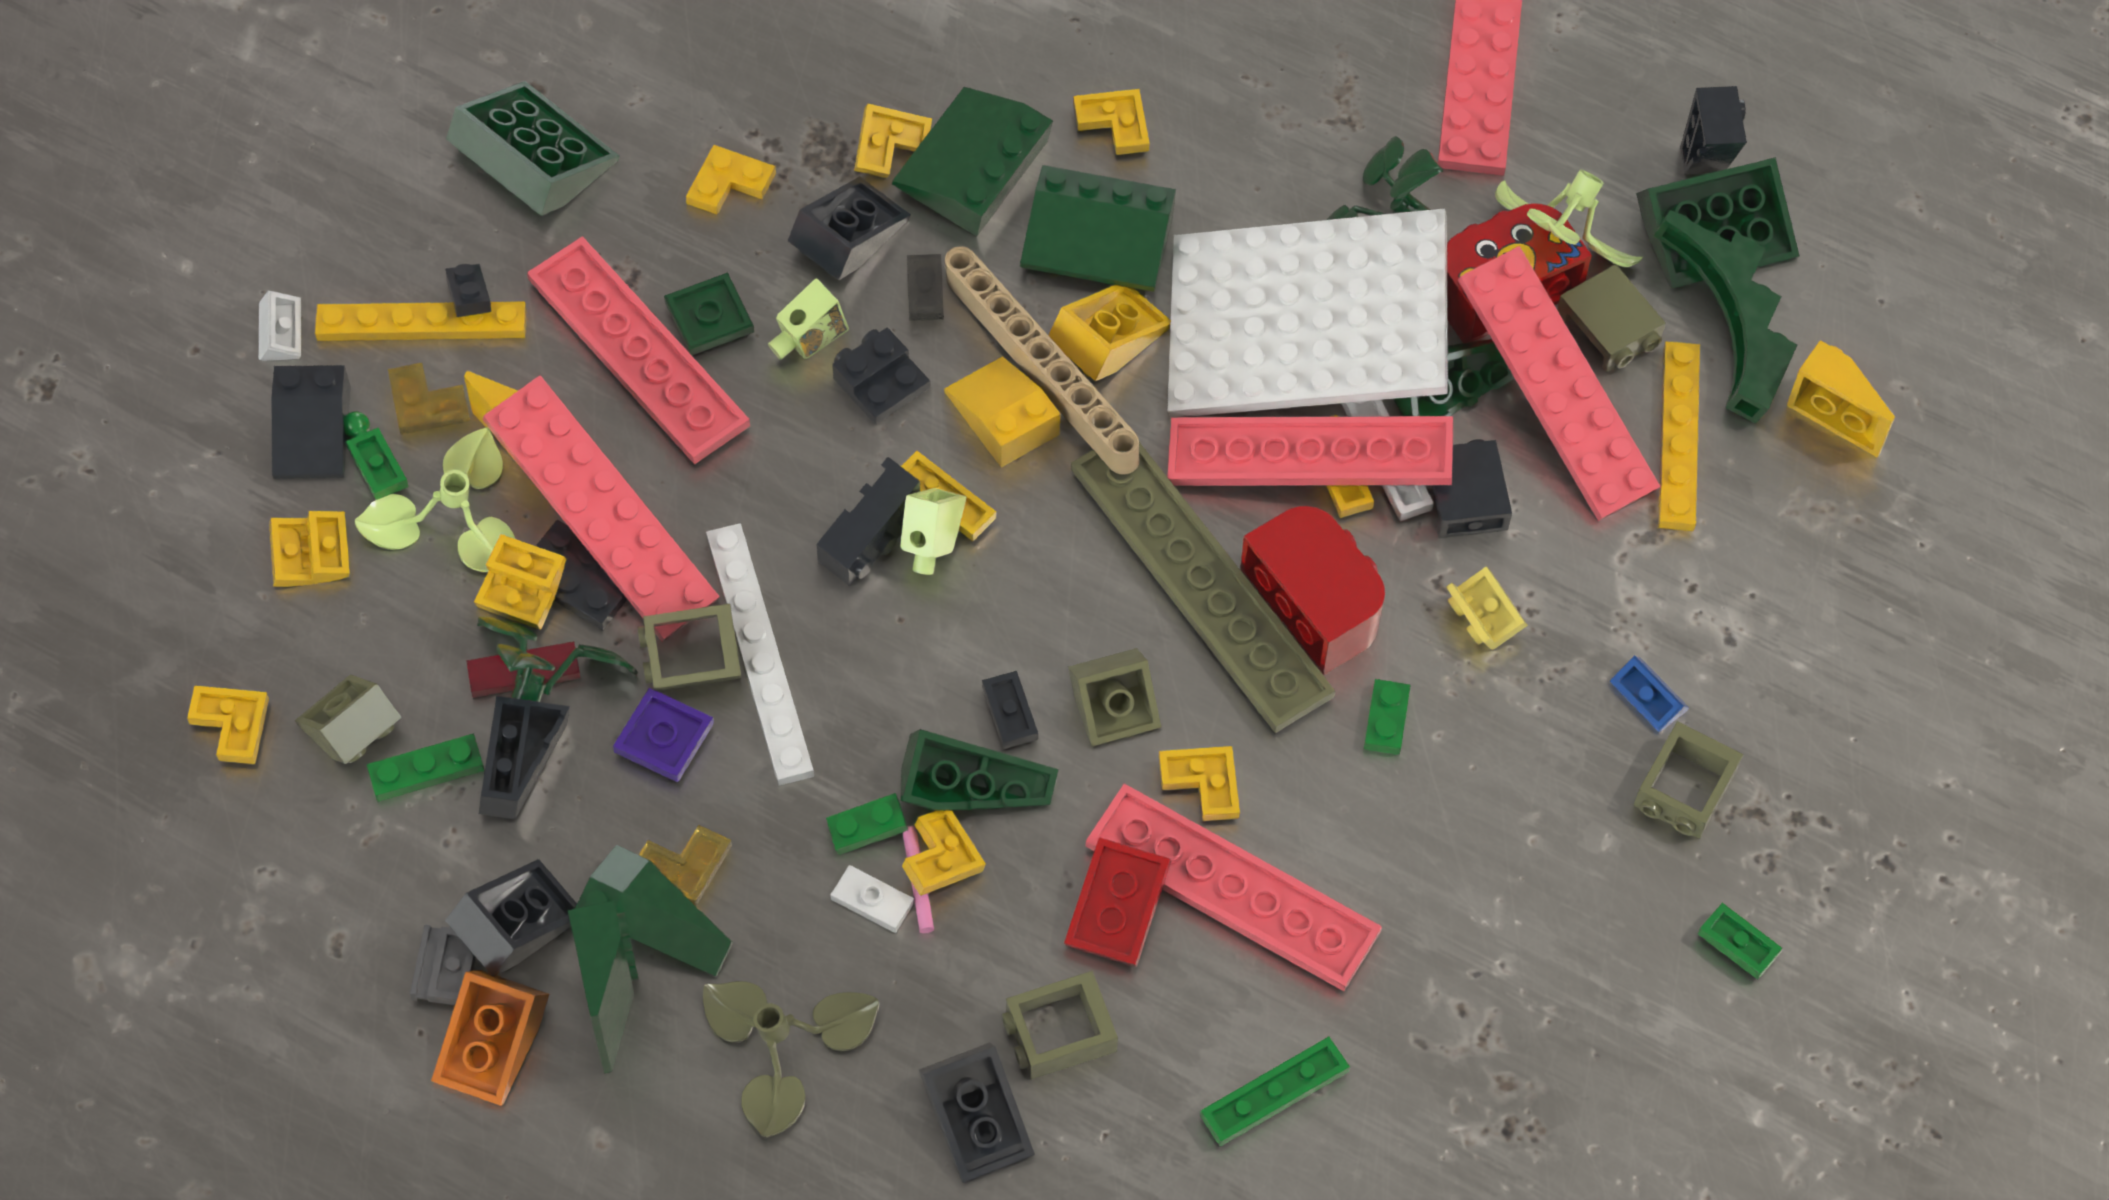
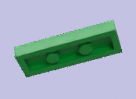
[367,733,485,802]

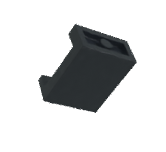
[1432,439,1512,538]

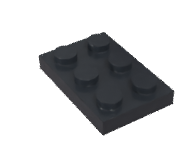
[536,519,628,630]

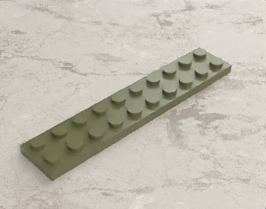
[1071,442,1335,733]

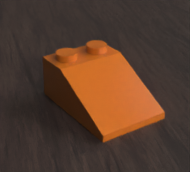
[431,970,550,1106]

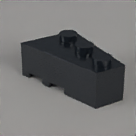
[1680,86,1747,174]
[816,457,920,586]
[478,696,570,819]

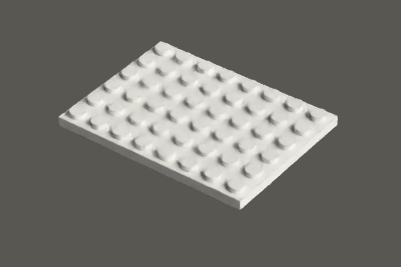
[1167,209,1448,418]

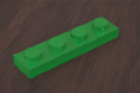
[1200,1036,1350,1147]

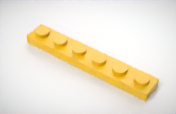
[315,301,527,341]
[1658,341,1700,531]

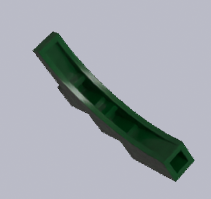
[1653,210,1798,424]

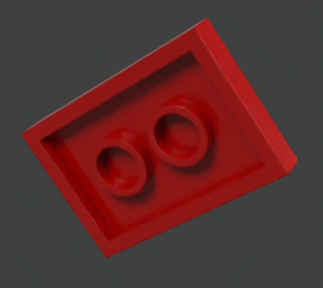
[1064,837,1171,968]

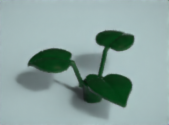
[1327,136,1443,220]
[477,617,638,702]

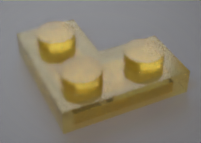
[388,362,470,435]
[639,825,732,907]

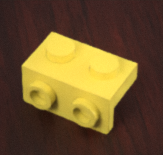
[1446,566,1528,650]

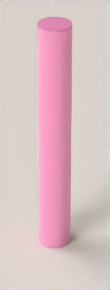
[903,826,934,933]

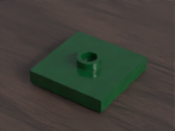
[664,272,755,355]

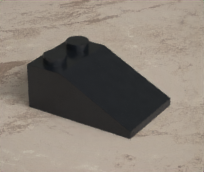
[788,176,911,280]
[271,365,351,479]
[445,859,577,977]
[919,1042,1035,1183]

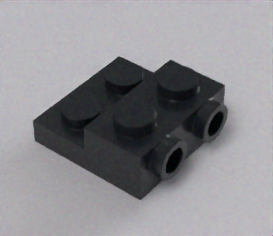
[832,327,931,425]

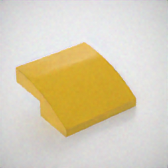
[269,511,350,587]
[474,534,566,630]

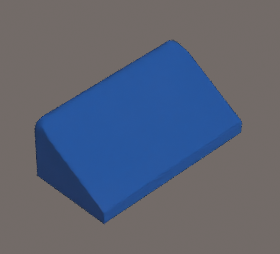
[1610,655,1690,732]

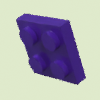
[613,688,714,782]

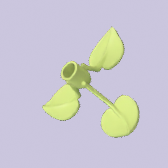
[1495,169,1643,267]
[355,427,515,572]

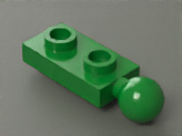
[344,411,409,500]

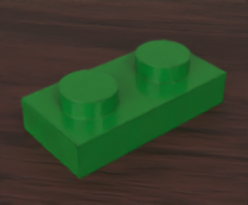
[1364,679,1411,755]
[826,793,908,855]
[1698,902,1783,980]

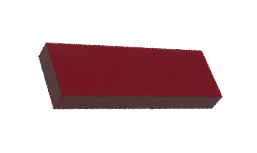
[466,641,581,698]

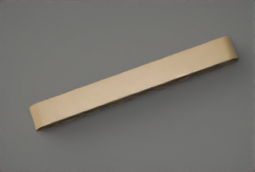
[945,246,1139,474]

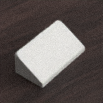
[259,290,301,361]

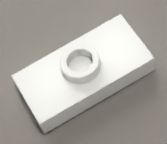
[831,865,914,933]

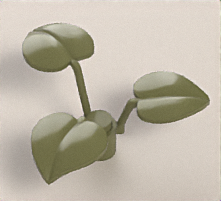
[703,981,880,1137]

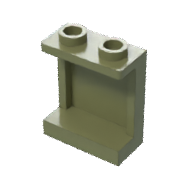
[1557,264,1666,372]

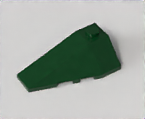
[1394,339,1514,416]
[900,729,1059,811]
[575,845,733,976]

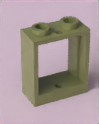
[637,603,741,691]
[1634,721,1744,839]
[1001,971,1118,1080]

